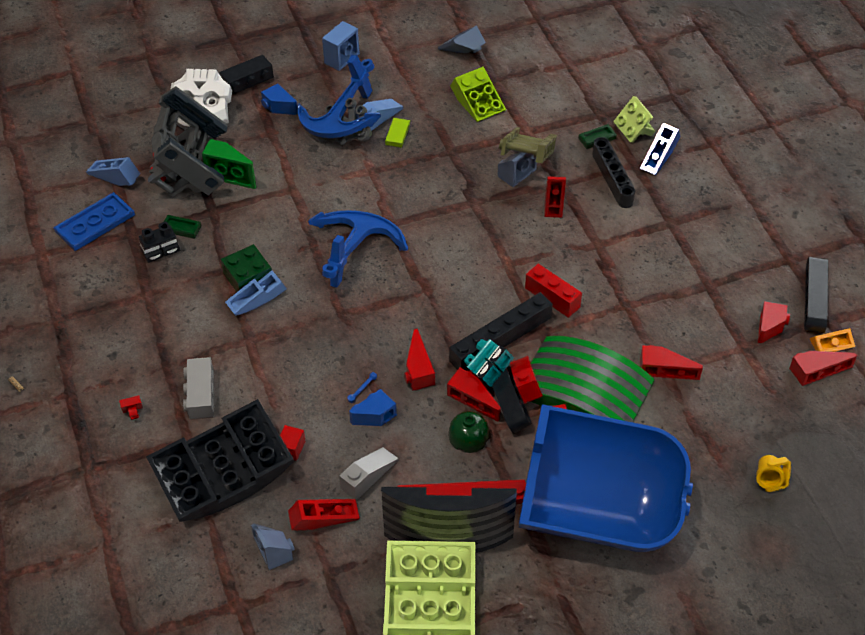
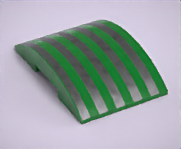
[530,336,655,422]

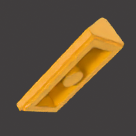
[810,328,855,352]

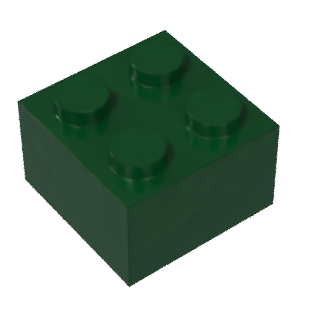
[221,244,272,292]

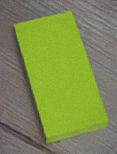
[385,118,410,148]

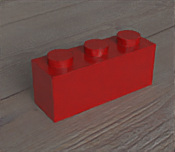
[525,264,582,318]

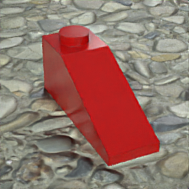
[544,177,566,218]
[404,329,435,391]
[640,345,703,380]
[789,351,857,386]
[510,356,543,403]
[447,368,501,422]
[288,499,360,530]

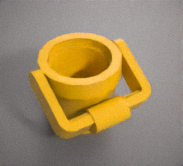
[756,455,791,492]

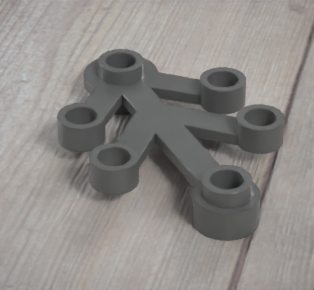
[325,98,372,145]

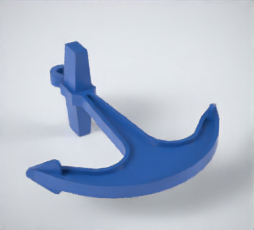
[298,55,381,138]
[308,210,408,288]

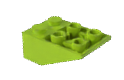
[450,67,506,122]

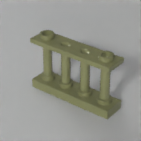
[499,127,557,163]

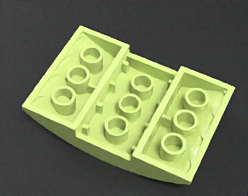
[383,541,475,635]

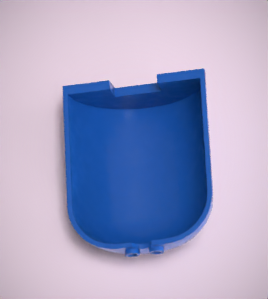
[518,404,693,552]

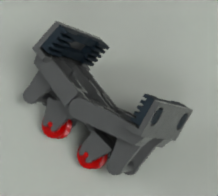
[148,86,228,197]

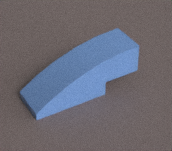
[225,271,287,316]

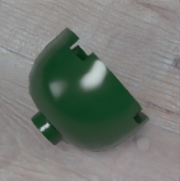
[448,411,489,453]

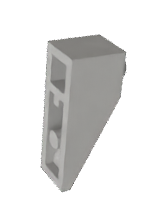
[339,447,398,501]

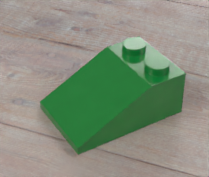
[202,139,256,189]

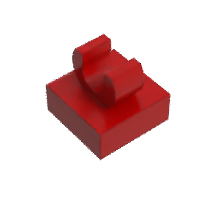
[119,395,143,420]

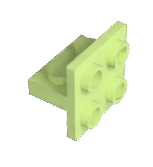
[614,96,655,143]

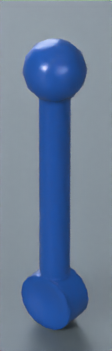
[347,372,377,403]

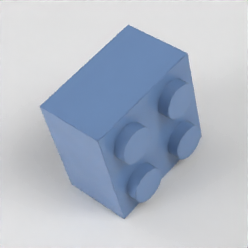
[322,21,360,71]

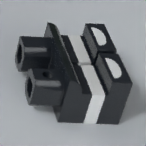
[139,221,180,263]

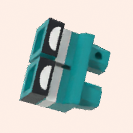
[464,339,514,387]

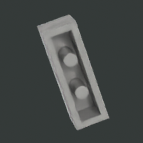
[183,357,214,419]

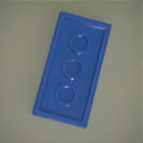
[54,192,135,251]

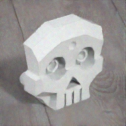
[171,69,232,130]

